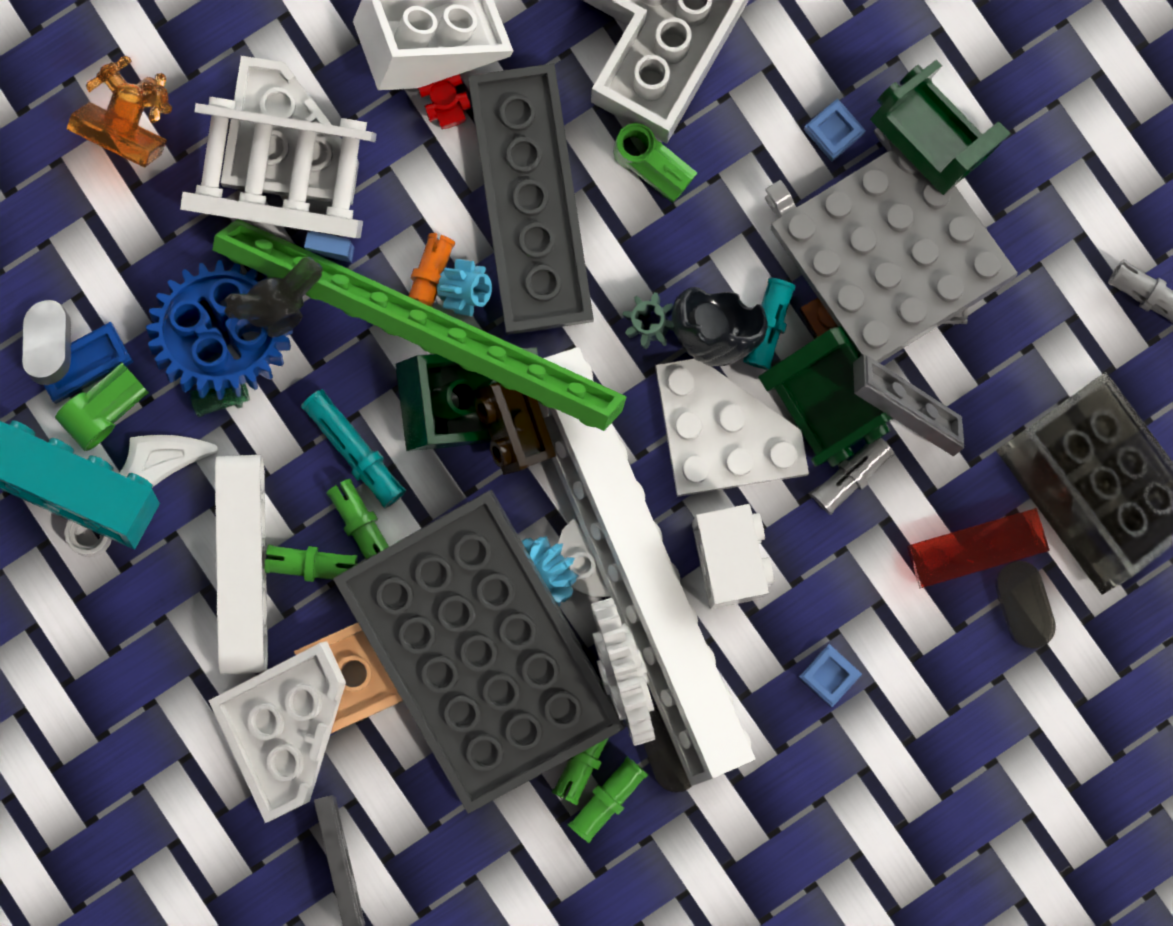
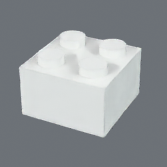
[692,504,774,609]

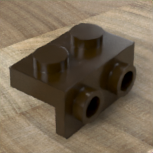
[474,382,556,475]

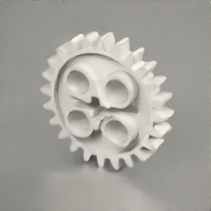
[591,598,655,746]

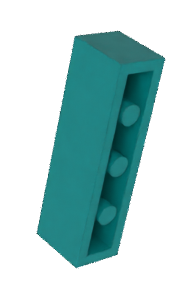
[0,420,160,550]

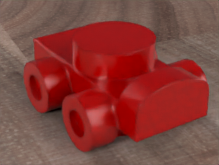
[418,74,471,130]

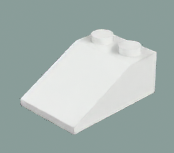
[353,0,513,90]

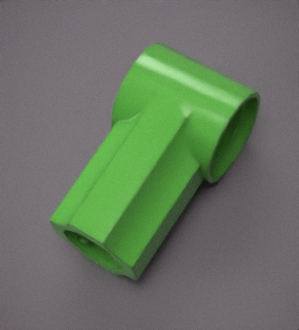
[613,123,697,204]
[55,363,149,451]

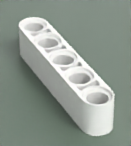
[215,455,268,674]

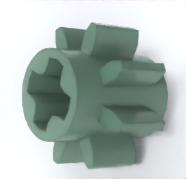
[622,292,674,349]

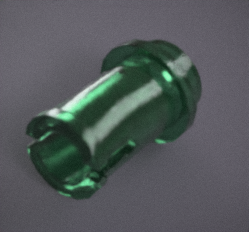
[190,383,250,417]

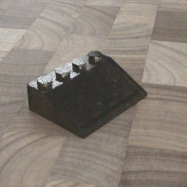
[996,372,1173,595]

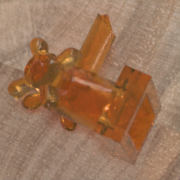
[66,56,172,168]

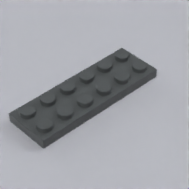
[468,63,594,335]

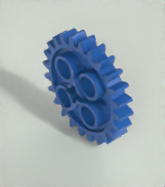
[146,260,293,400]

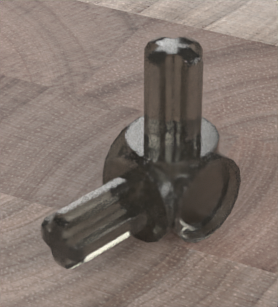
[224,257,323,337]

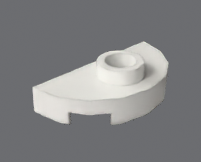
[557,517,611,597]

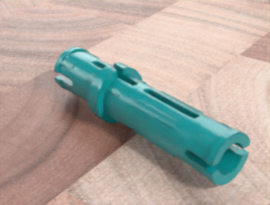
[301,389,406,509]

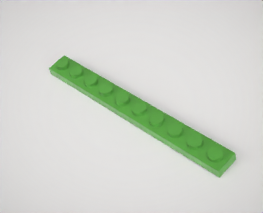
[212,219,627,431]

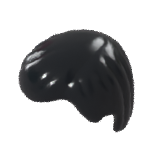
[671,287,768,366]

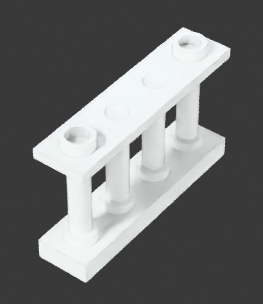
[180,97,377,238]

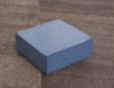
[803,98,866,162]
[304,231,355,263]
[798,644,862,707]

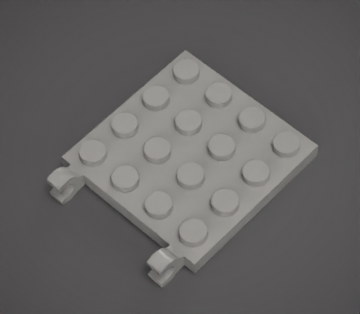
[765,128,1018,363]

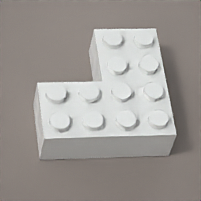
[583,0,749,144]

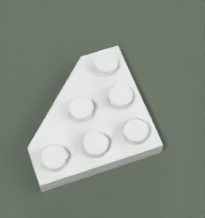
[221,56,359,206]
[655,359,809,497]
[208,641,346,823]

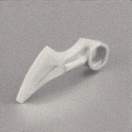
[64,435,218,557]

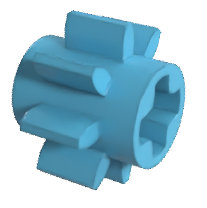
[437,259,492,316]

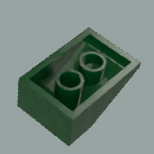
[395,347,538,451]

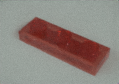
[907,508,1050,589]

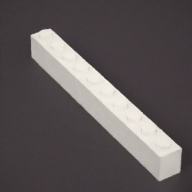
[537,347,755,786]

